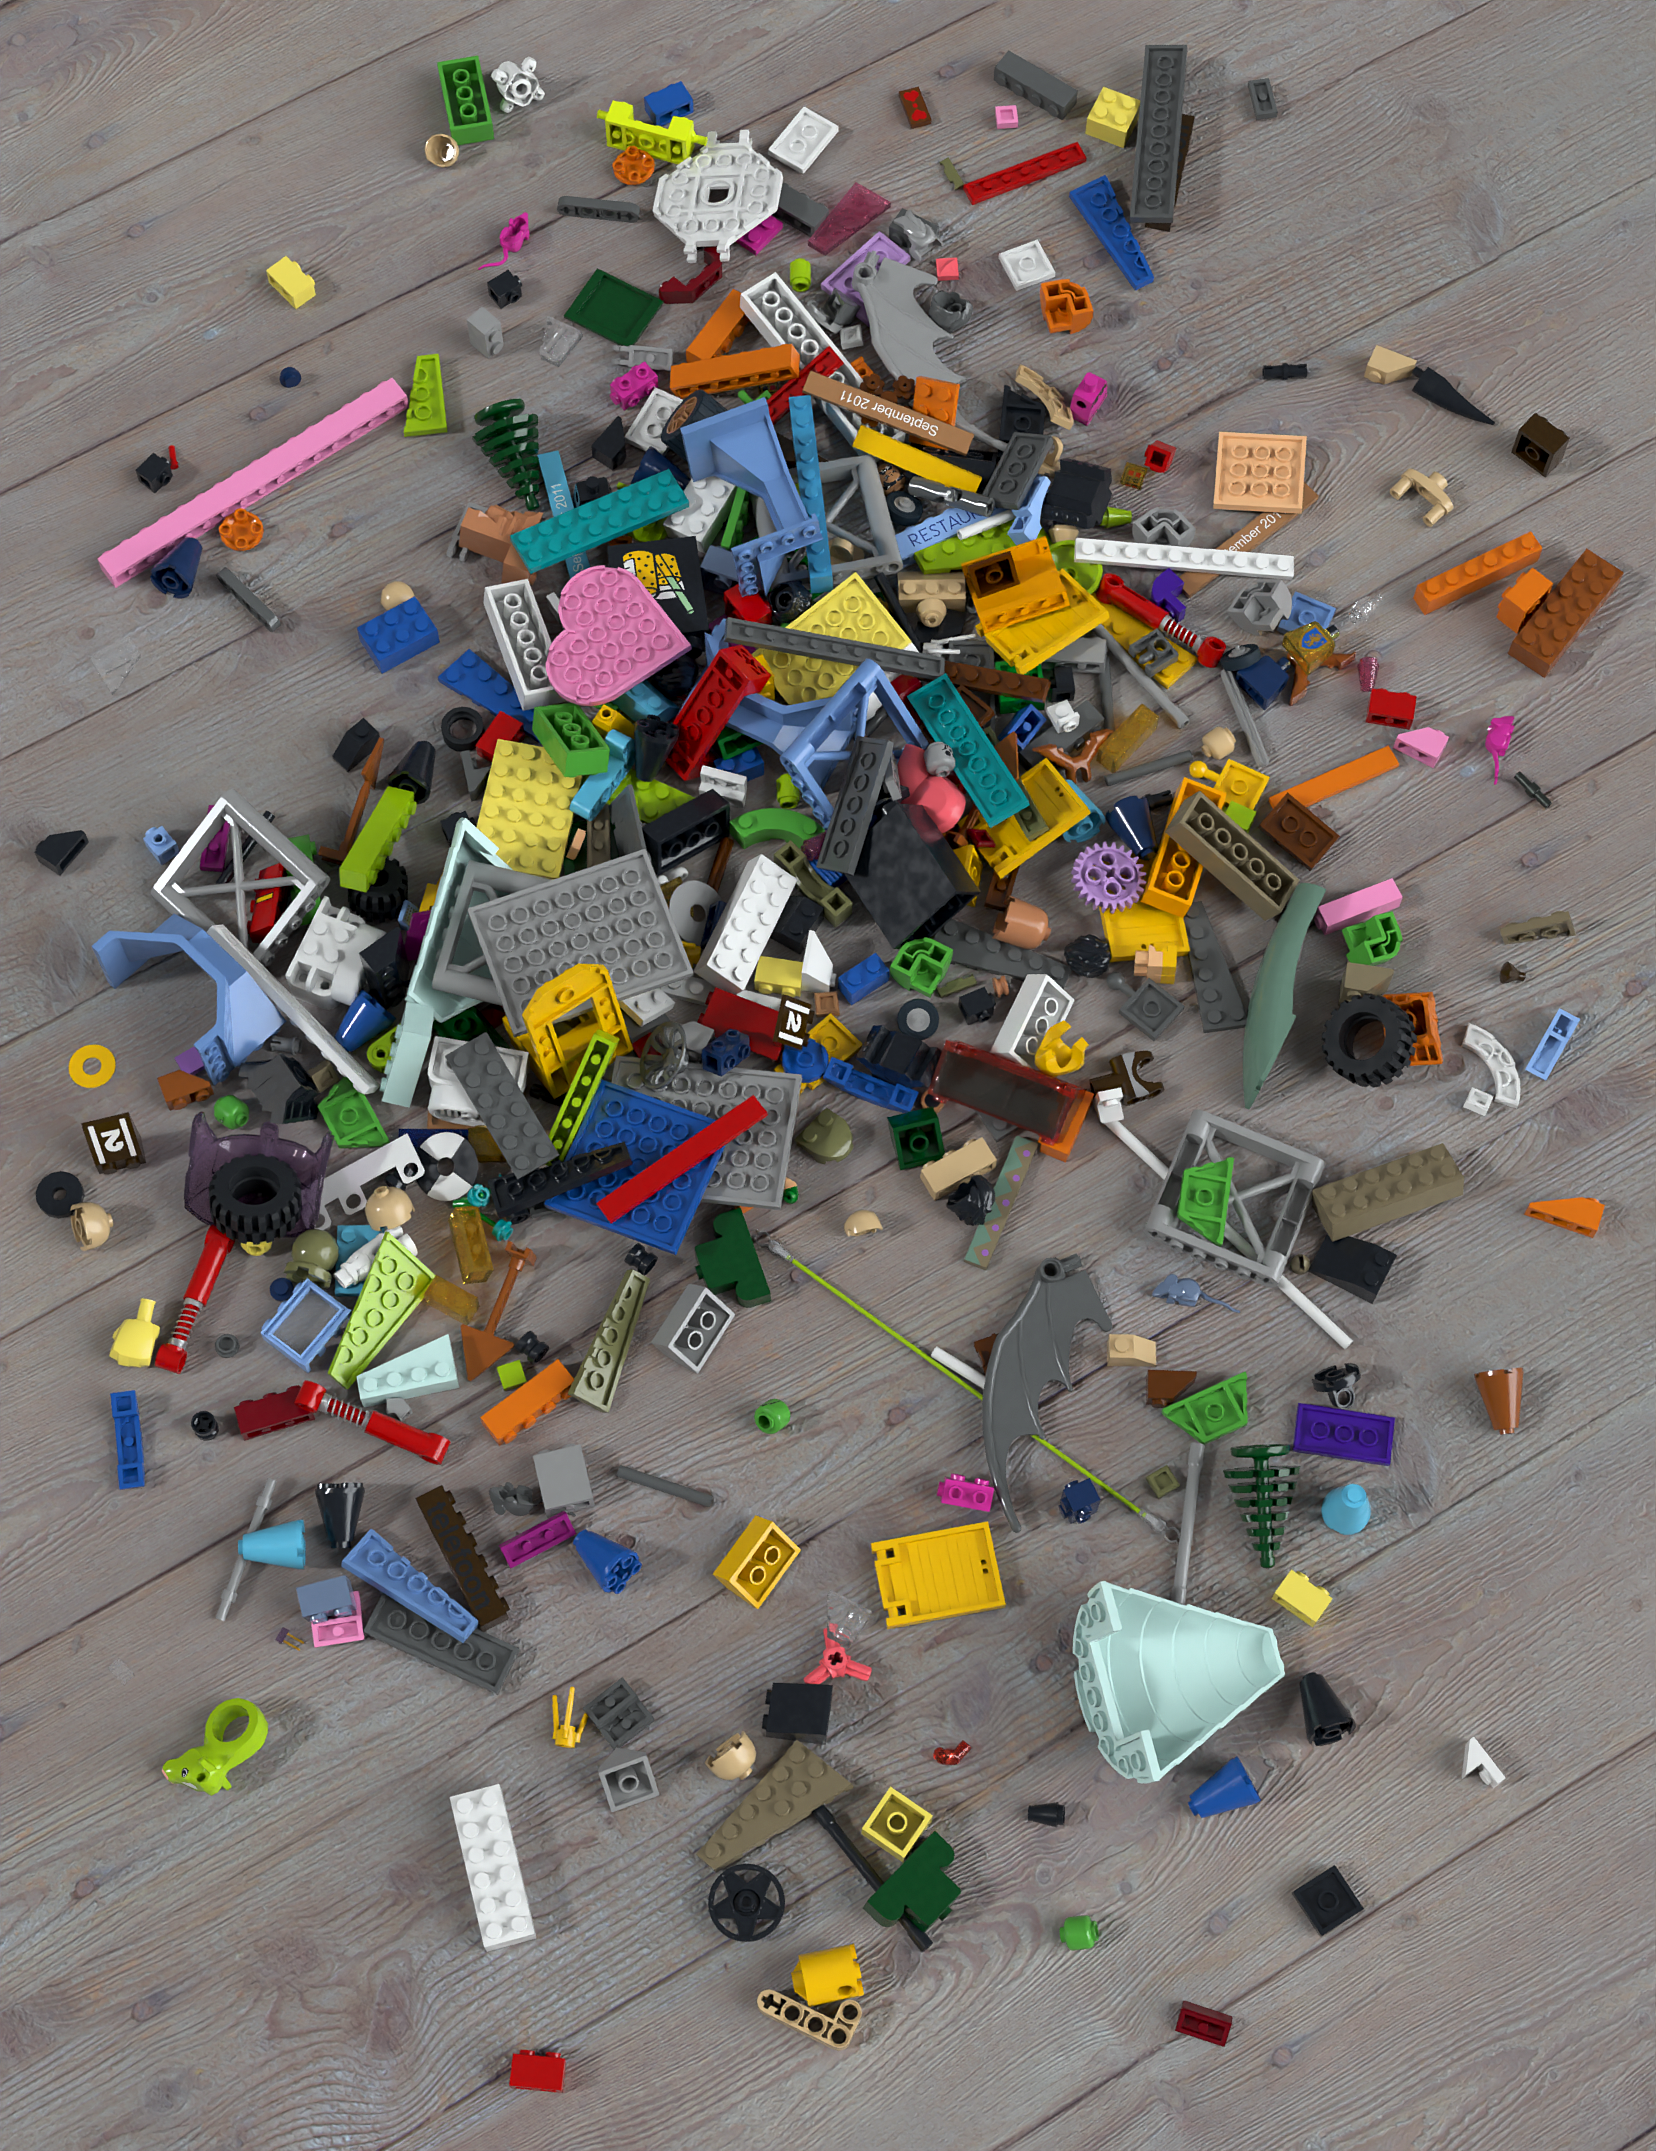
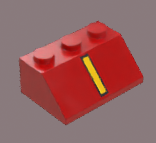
[247,863,290,944]

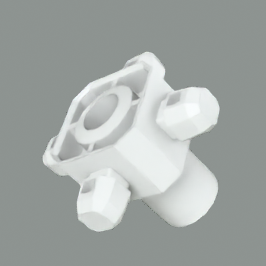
[491,56,545,113]

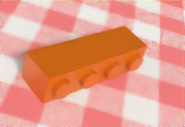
[686,289,751,363]
[480,1359,574,1446]

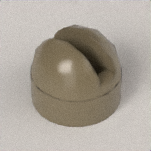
[1290,1254,1310,1275]

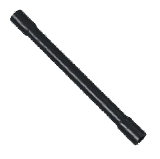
[812,1804,933,1953]

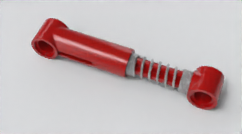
[1096,573,1226,668]
[155,1224,235,1374]
[294,1380,451,1465]

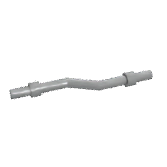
[215,1478,277,1621]

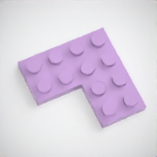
[821,231,910,327]

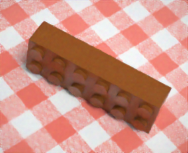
[1508,548,1624,678]

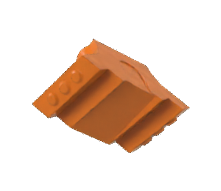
[1383,992,1443,1066]

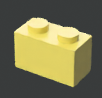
[266,256,316,309]
[754,956,803,997]
[1272,1570,1333,1628]

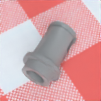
[271,1036,302,1055]

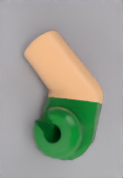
[783,1177,799,1204]

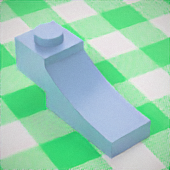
[1007,476,1051,545]
[1525,1008,1580,1080]

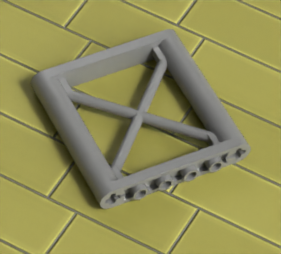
[749,455,903,590]
[150,789,330,967]
[432,860,571,1022]
[1143,1110,1325,1288]

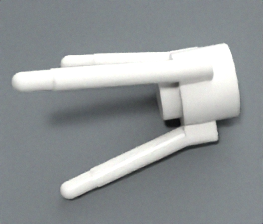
[923,634,977,657]

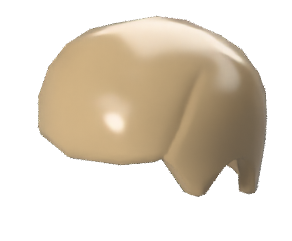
[424,134,459,168]
[381,581,415,611]
[844,1210,883,1237]

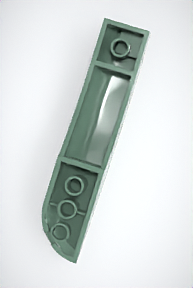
[1243,883,1326,1109]

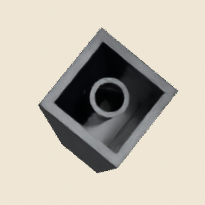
[762,1683,833,1745]

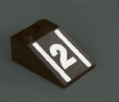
[773,994,815,1052]
[81,1112,146,1175]

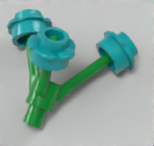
[453,1174,513,1242]

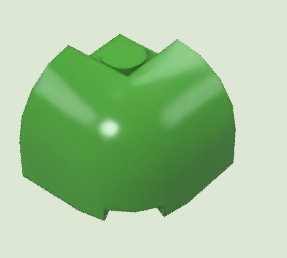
[1342,911,1403,966]
[890,937,953,998]

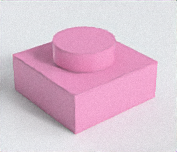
[995,105,1018,129]

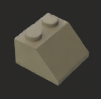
[1338,962,1394,1006]

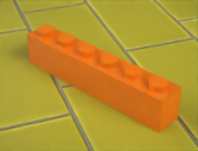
[670,344,800,399]
[1413,531,1543,615]

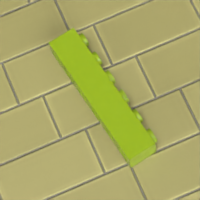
[340,786,417,892]
[545,1029,620,1166]

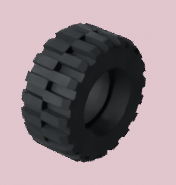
[1321,994,1417,1088]
[209,1153,302,1245]

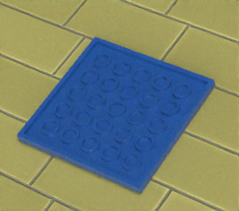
[544,1080,725,1255]

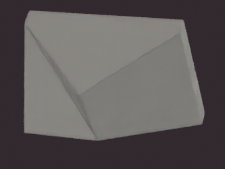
[598,1747,659,1812]

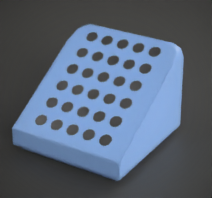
[398,900,419,931]

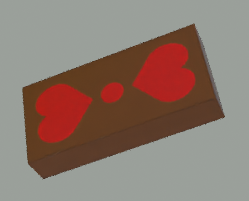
[899,86,932,129]

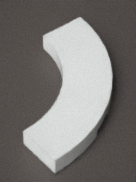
[1461,1023,1521,1109]

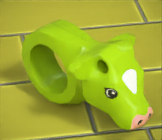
[162,1698,268,1796]

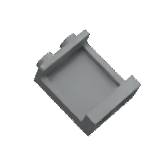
[533,1444,595,1518]

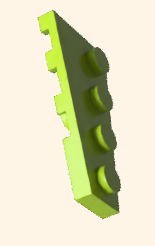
[403,354,448,437]

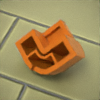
[1040,279,1093,334]

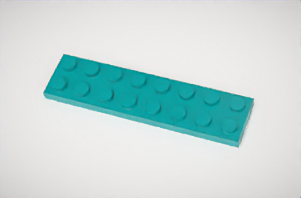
[510,469,689,574]
[907,673,1030,828]

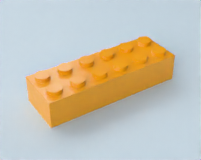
[1140,777,1227,918]

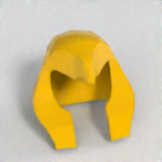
[1035,1020,1089,1078]

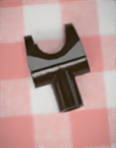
[1089,1051,1165,1106]

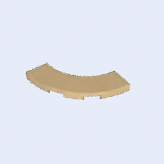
[1015,364,1073,430]

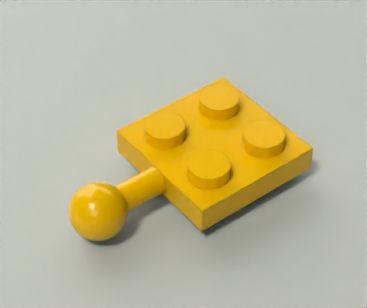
[1189,759,1270,810]

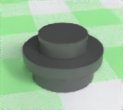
[215,1334,240,1358]

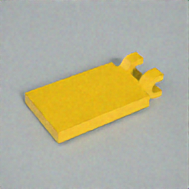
[773,1013,863,1094]

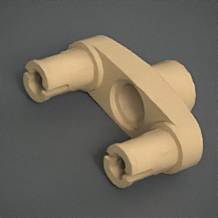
[1390,469,1453,527]

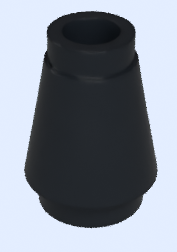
[1028,1802,1065,1828]

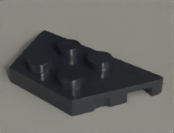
[997,385,1046,462]

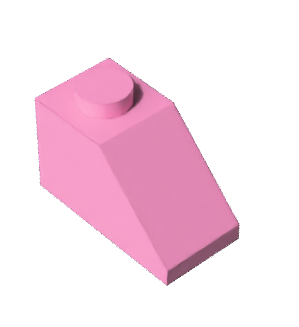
[1393,727,1449,768]

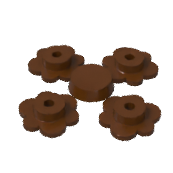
[859,373,915,428]

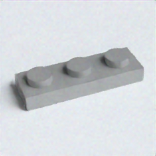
[882,752,902,801]

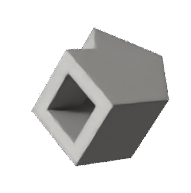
[387,1398,413,1422]

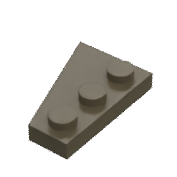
[1500,911,1576,945]

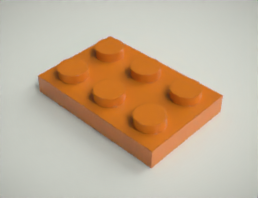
[909,376,960,450]

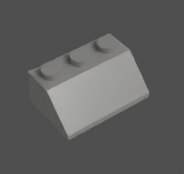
[651,1284,735,1374]

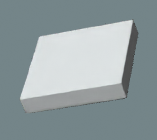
[999,239,1055,291]

